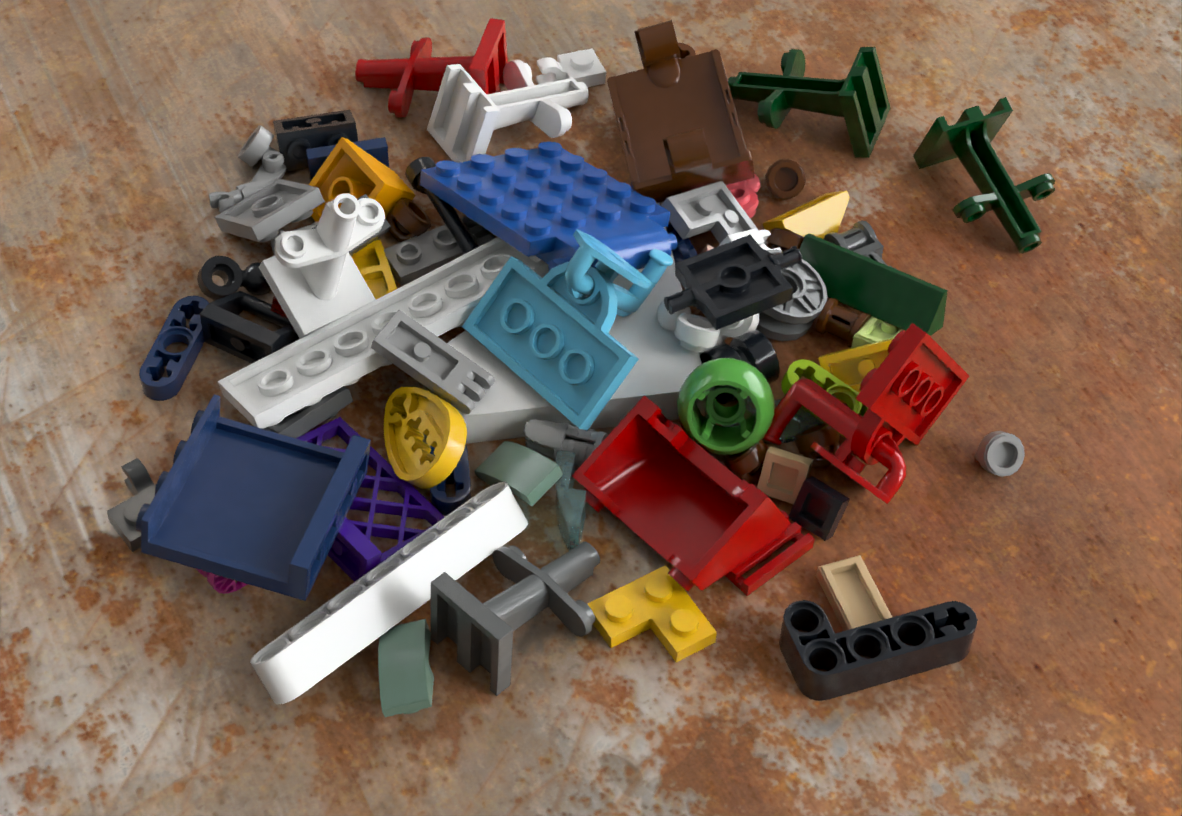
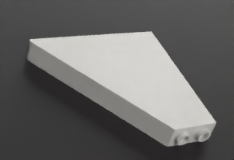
[430,203,707,444]

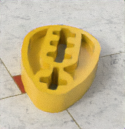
[384,387,467,489]

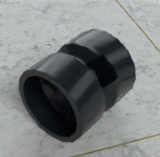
[700,330,780,404]

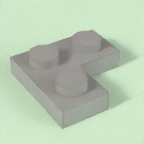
[661,181,768,246]

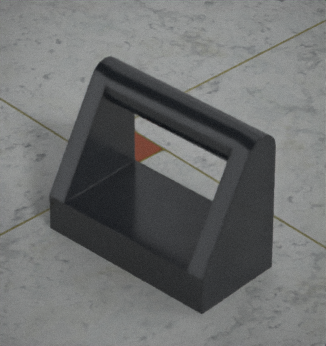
[200,291,299,364]

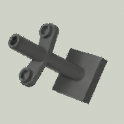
[431,542,600,696]

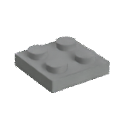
[215,179,325,242]

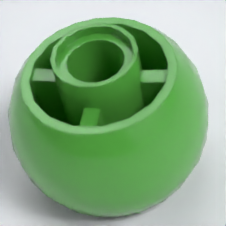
[677,358,775,455]

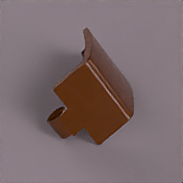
[607,20,755,203]

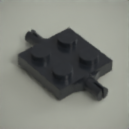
[664,234,802,330]

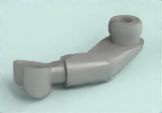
[209,151,286,213]

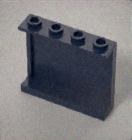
[136,394,371,601]

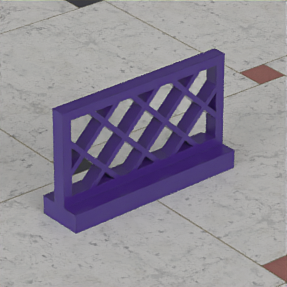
[296,417,445,582]

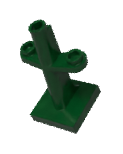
[728,47,891,158]
[913,97,1055,254]

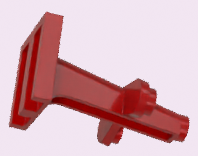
[355,18,508,118]

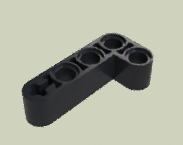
[779,600,978,701]

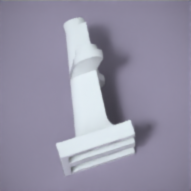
[427,59,589,163]
[259,193,385,339]

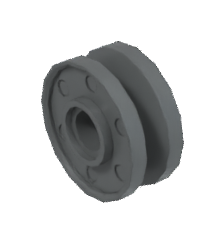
[755,249,827,341]

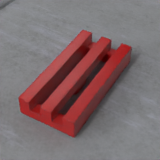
[725,510,815,596]

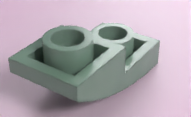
[474,441,563,506]
[378,619,434,717]

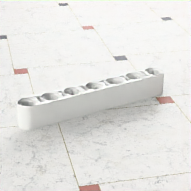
[250,482,528,704]

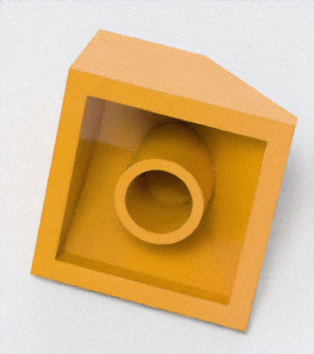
[308,137,416,222]

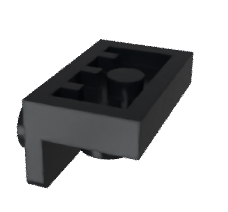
[273,110,358,171]

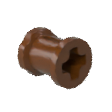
[816,298,871,348]

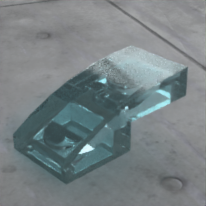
[555,450,586,551]

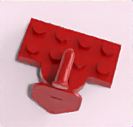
[762,323,969,504]

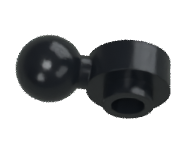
[197,256,271,300]

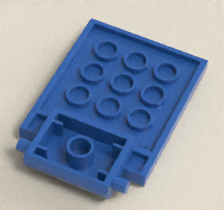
[420,142,677,271]

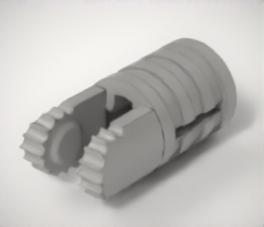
[523,418,607,467]

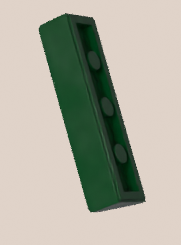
[799,233,948,336]

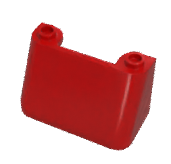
[572,395,791,592]

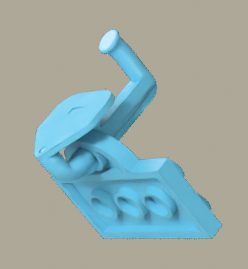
[462,229,673,431]

